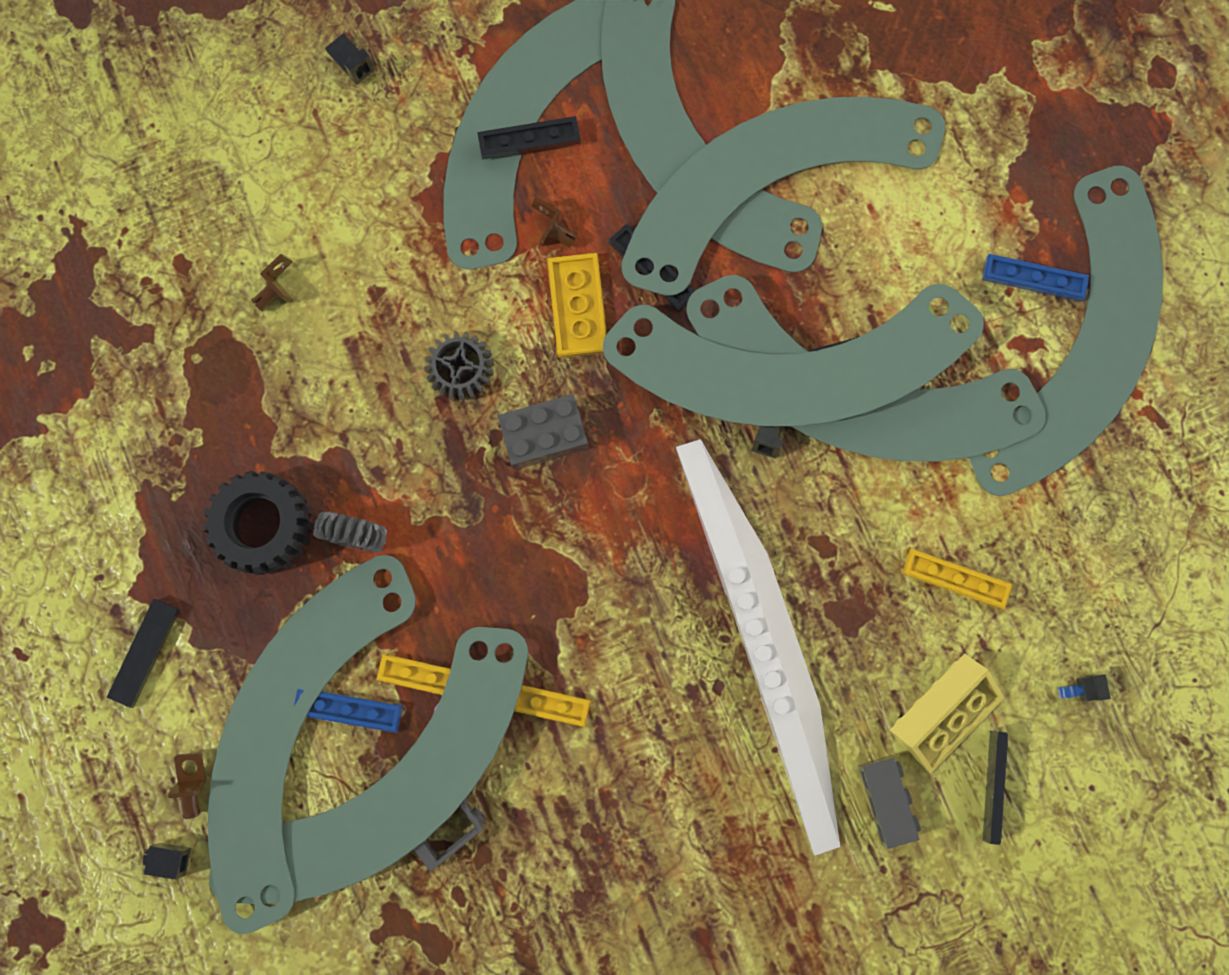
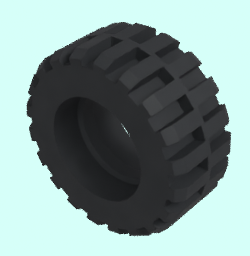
[203,471,313,575]

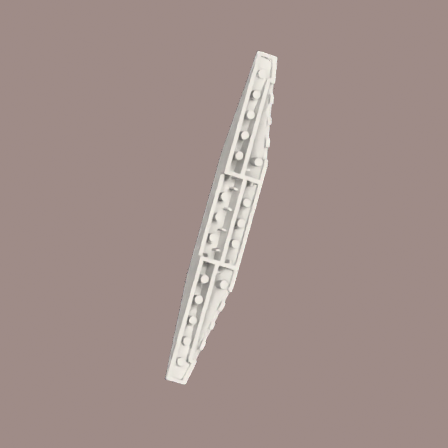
[676,439,840,856]

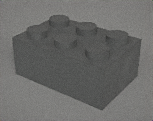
[498,394,589,470]

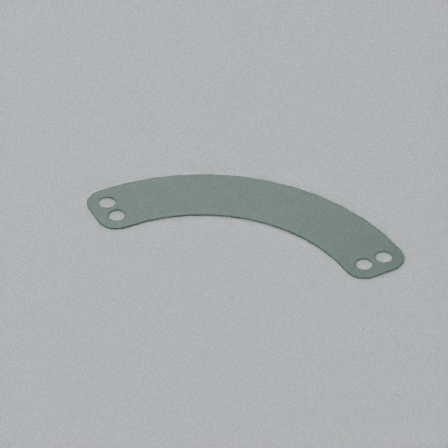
[443,0,663,270]
[601,0,822,272]
[622,97,945,296]
[968,166,1163,496]
[687,275,1046,462]
[603,284,984,426]
[208,555,416,934]
[209,627,528,904]

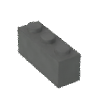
[858,756,921,849]

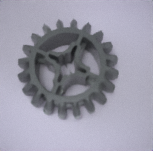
[424,331,494,401]
[313,512,387,553]

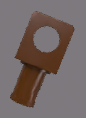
[532,197,578,248]
[251,254,294,312]
[168,752,206,819]

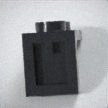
[325,34,375,85]

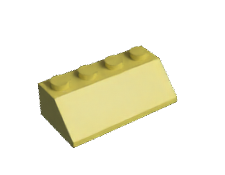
[890,654,1005,774]

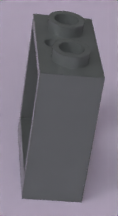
[414,796,486,872]

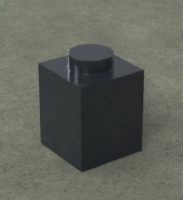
[143,843,191,880]

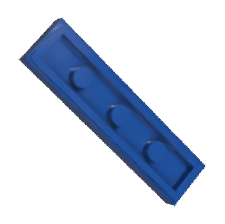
[982,254,1089,302]
[294,689,403,733]

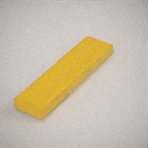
[901,548,1013,610]

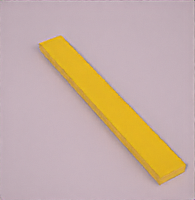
[376,654,591,727]

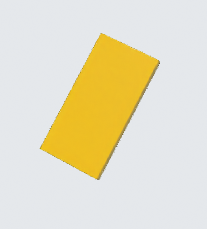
[547,253,607,358]

